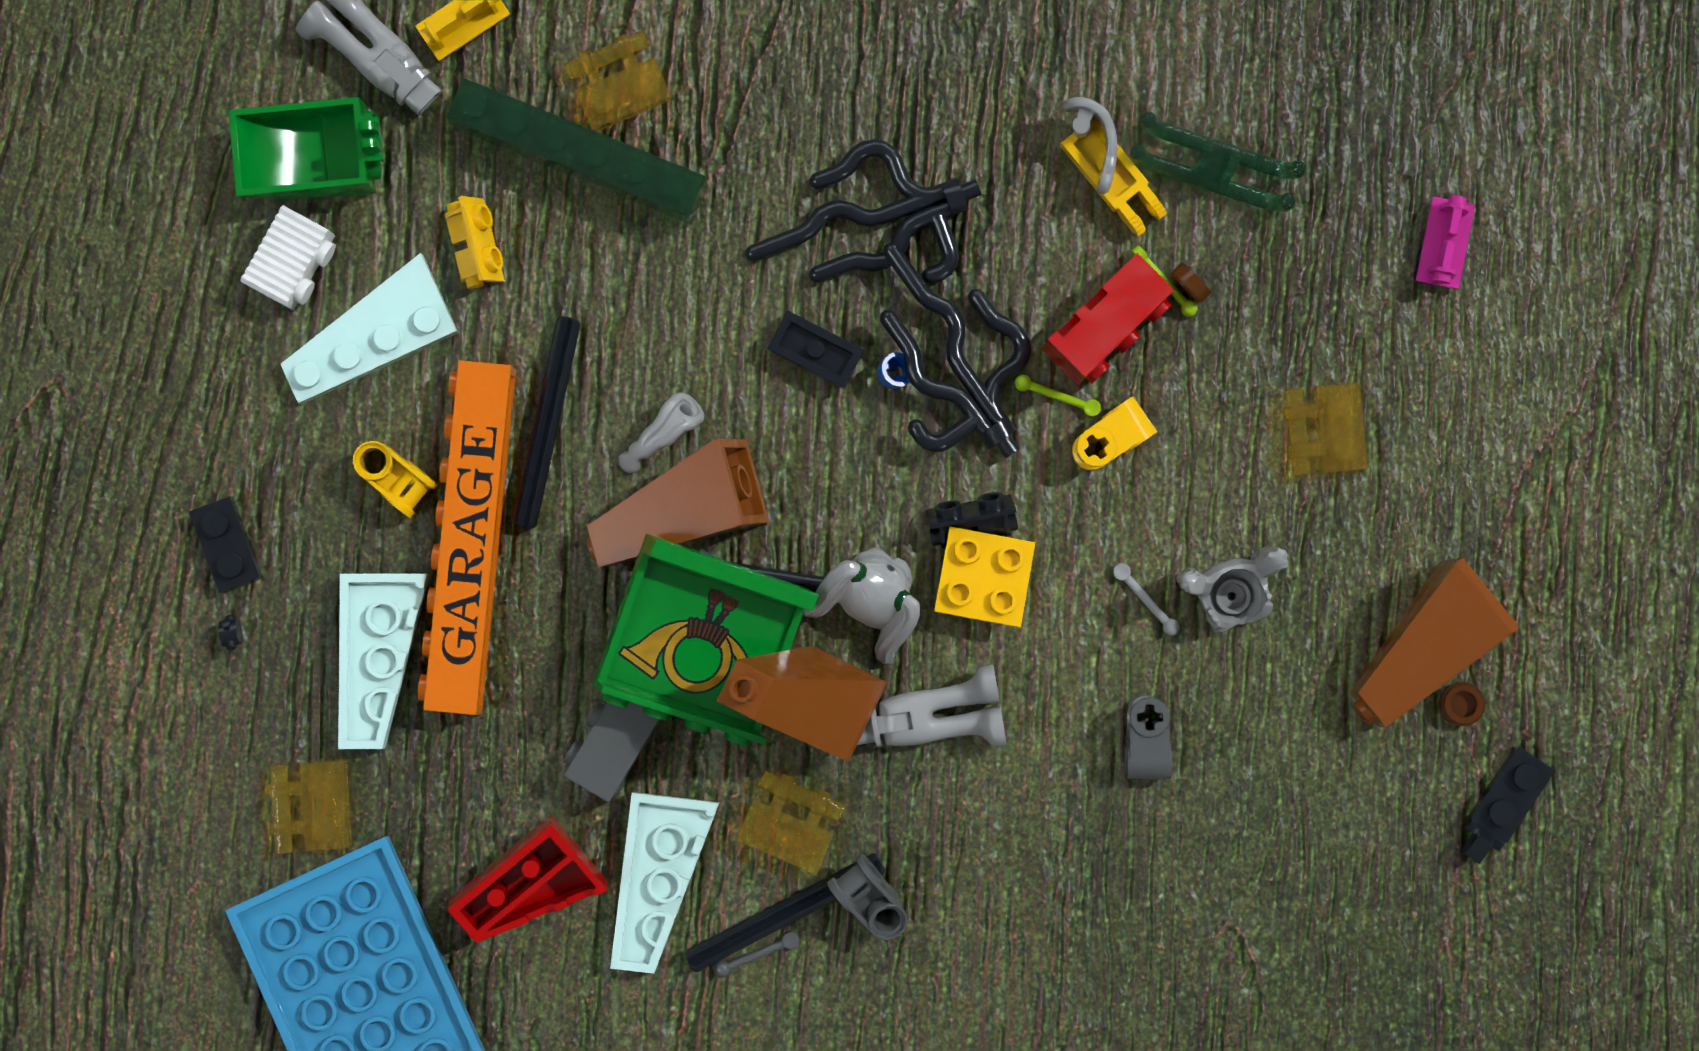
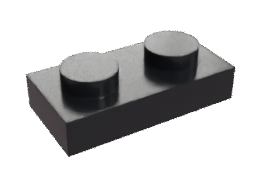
[767,310,865,390]
[189,496,263,593]

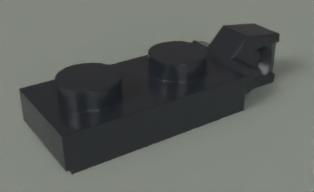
[1460,746,1555,864]

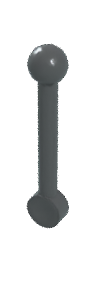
[713,931,800,978]

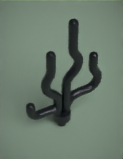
[745,139,982,285]
[880,243,1031,458]

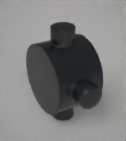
[218,615,243,651]

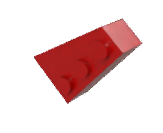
[1041,253,1174,386]

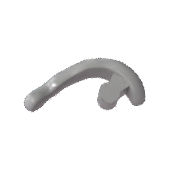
[1063,97,1117,194]
[618,392,704,474]

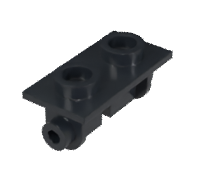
[925,492,1018,549]

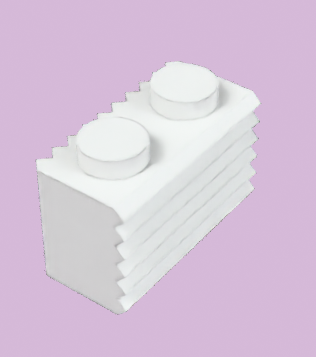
[240,205,336,311]

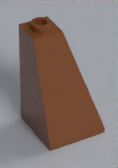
[587,439,770,568]
[1350,558,1520,727]
[717,646,887,762]

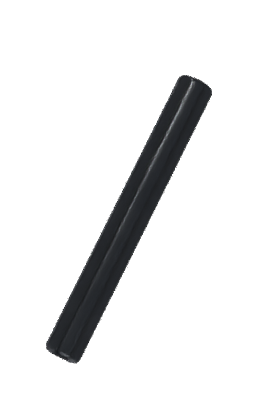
[513,316,581,529]
[685,853,885,972]

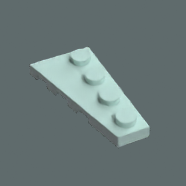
[280,253,459,405]
[338,574,430,749]
[610,792,720,974]

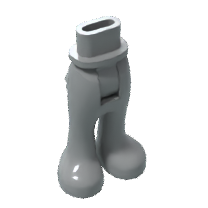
[295,0,442,116]
[857,664,1007,748]

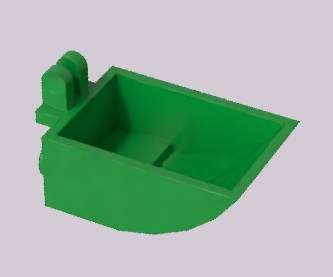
[228,97,384,199]

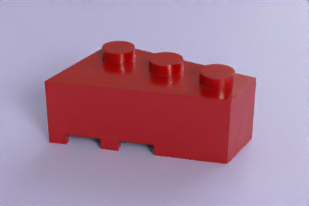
[447,814,608,943]

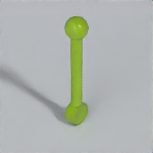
[1131,245,1198,317]
[1014,374,1101,417]

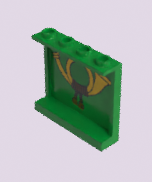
[592,534,819,747]

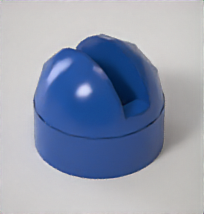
[876,352,910,389]

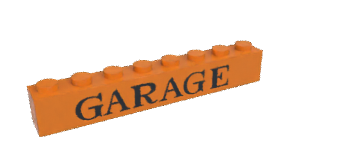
[418,360,516,715]

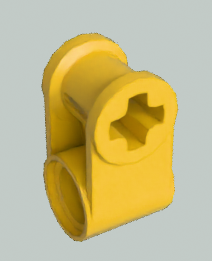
[1072,396,1157,470]
[353,441,438,518]

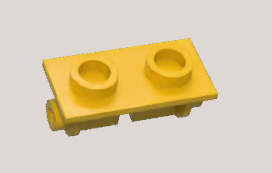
[415,0,511,62]
[444,196,505,289]

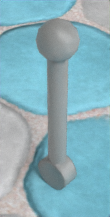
[1113,563,1180,636]

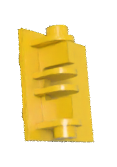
[934,527,1036,628]

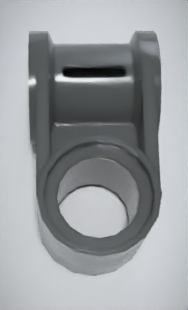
[1124,695,1172,780]
[827,854,907,940]

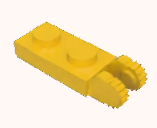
[1060,118,1167,237]

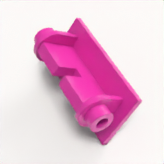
[1415,195,1475,290]

